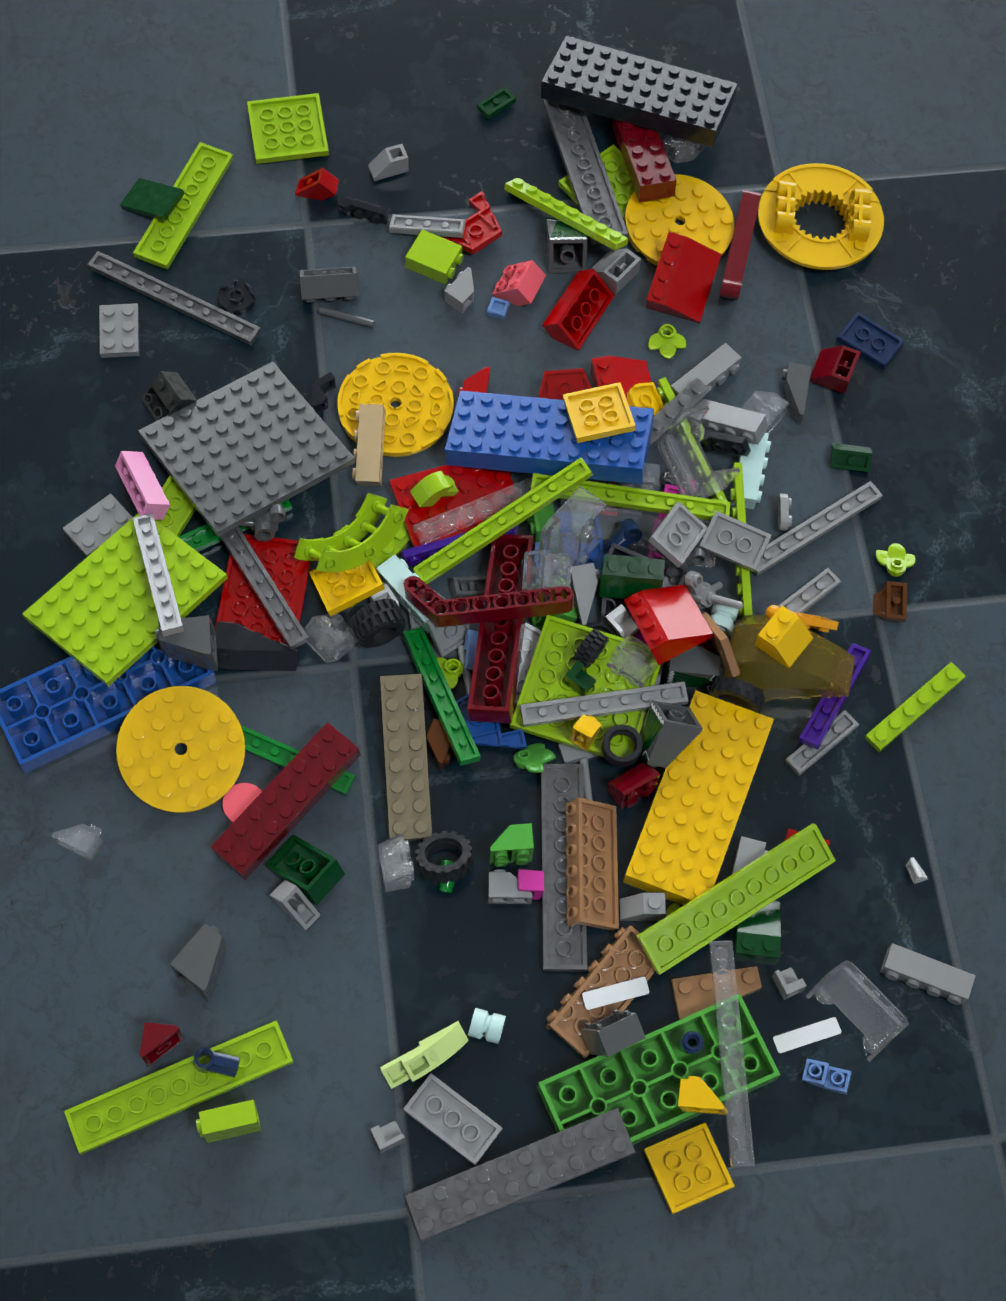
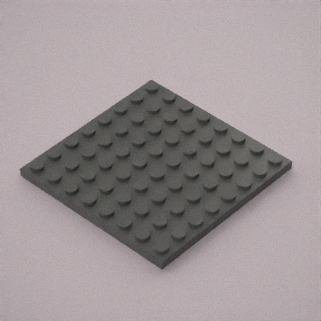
[138,362,355,537]

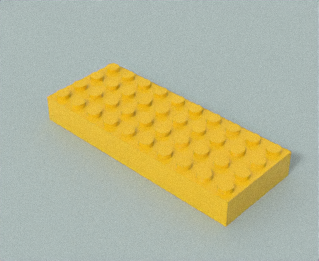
[623,690,774,906]

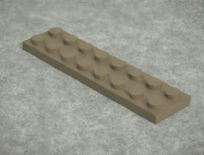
[380,674,432,842]

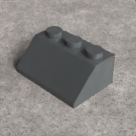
[300,267,359,302]

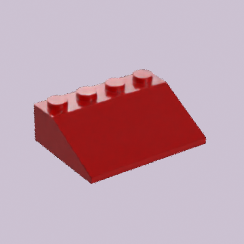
[646,232,722,323]
[590,356,651,399]
[624,585,714,665]

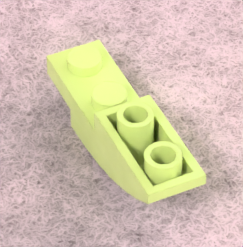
[380,1021,469,1089]

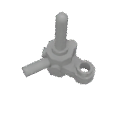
[685,571,743,609]

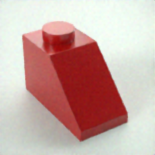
[295,168,339,201]
[458,367,490,397]

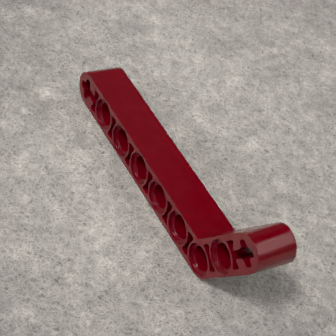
[720,190,762,300]
[403,576,574,627]

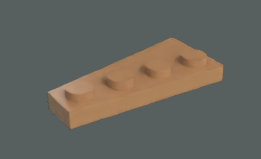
[671,966,762,1020]

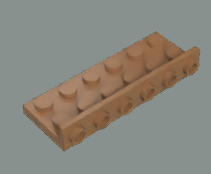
[565,797,619,931]
[545,925,655,1058]

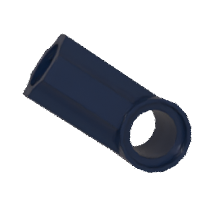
[603,518,643,552]
[194,1048,240,1078]

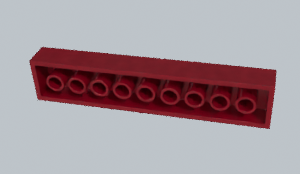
[467,534,535,723]

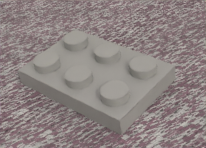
[99,303,139,358]
[63,494,133,557]
[648,501,708,567]
[699,511,772,572]

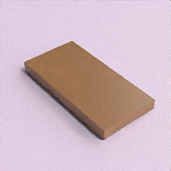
[702,612,740,677]

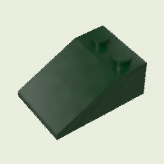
[265,834,345,905]
[732,901,781,965]

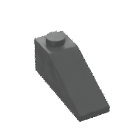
[781,362,812,425]

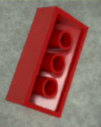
[542,269,615,350]

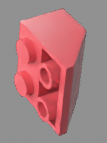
[492,260,546,306]

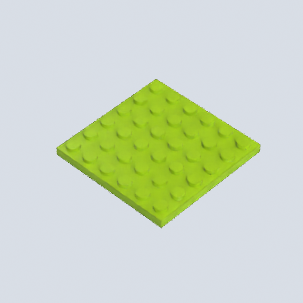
[510,615,661,757]

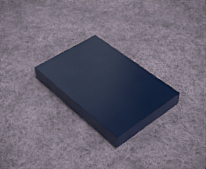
[836,312,905,370]

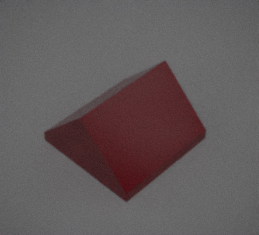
[140,1022,184,1067]

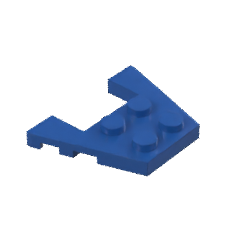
[456,693,527,749]

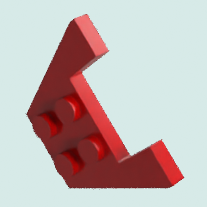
[440,191,502,254]
[538,368,592,400]

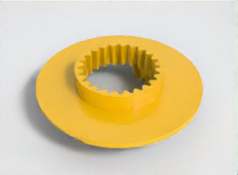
[758,163,884,270]

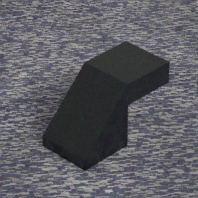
[309,372,336,414]

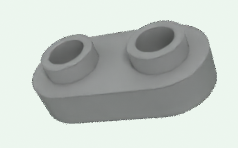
[777,493,792,531]

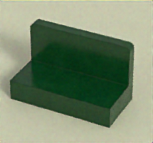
[830,443,873,472]

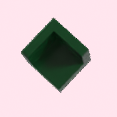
[564,660,596,696]

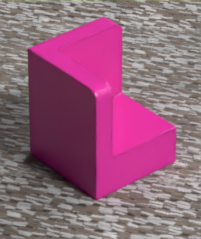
[515,869,544,900]

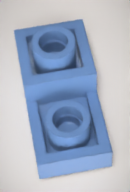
[464,629,479,671]
[802,1058,852,1095]

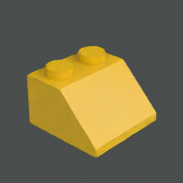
[755,605,813,669]

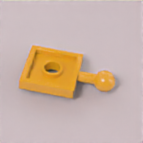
[765,605,839,633]

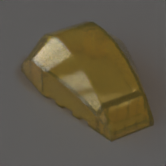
[724,615,855,701]

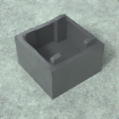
[581,1009,646,1057]

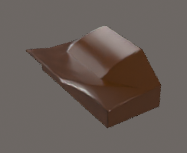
[873,581,907,623]

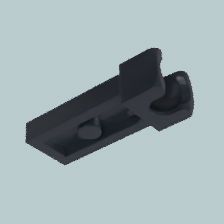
[696,427,751,456]

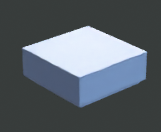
[486,297,510,320]

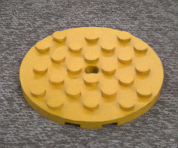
[624,174,734,266]
[337,353,454,457]
[116,686,245,813]

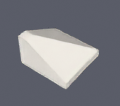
[906,857,928,884]

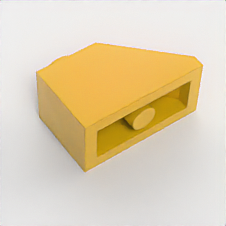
[570,714,602,751]
[678,1076,728,1115]

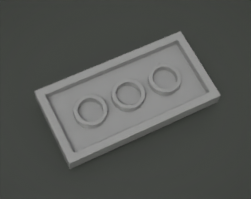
[403,1073,503,1166]

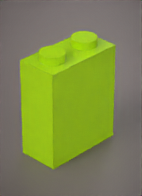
[405,229,464,285]
[196,1100,261,1143]

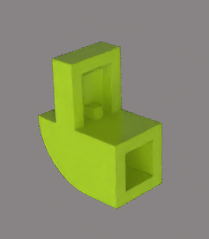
[410,471,459,507]

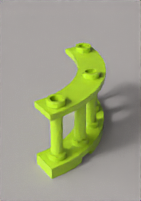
[294,493,409,572]

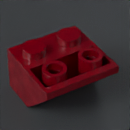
[809,345,861,394]
[607,762,660,810]

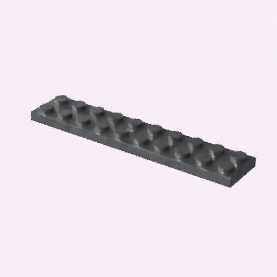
[542,99,628,245]
[541,764,587,972]
[405,1108,636,1241]

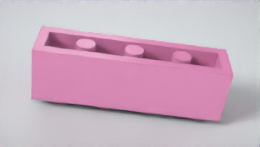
[115,451,170,520]

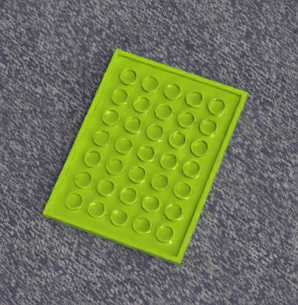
[22,513,228,687]

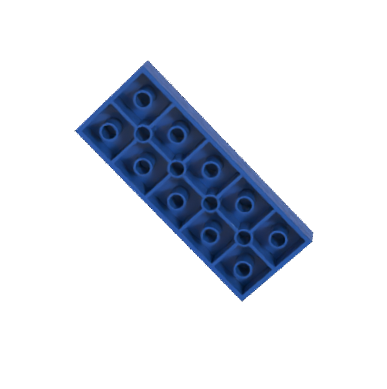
[445,391,654,484]
[0,641,217,774]

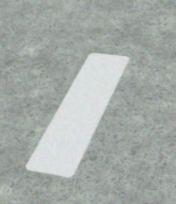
[582,977,649,1010]
[773,1017,841,1053]

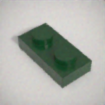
[477,87,516,120]

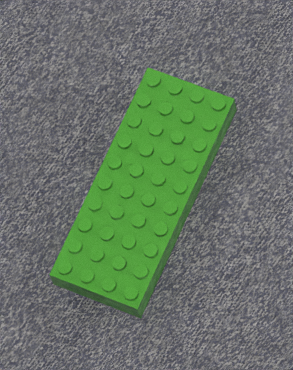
[537,994,780,1145]

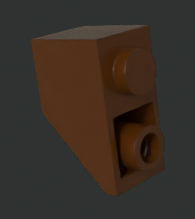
[426,718,452,770]

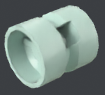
[710,603,739,637]
[468,1008,506,1044]

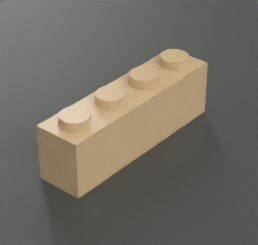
[352,404,386,486]

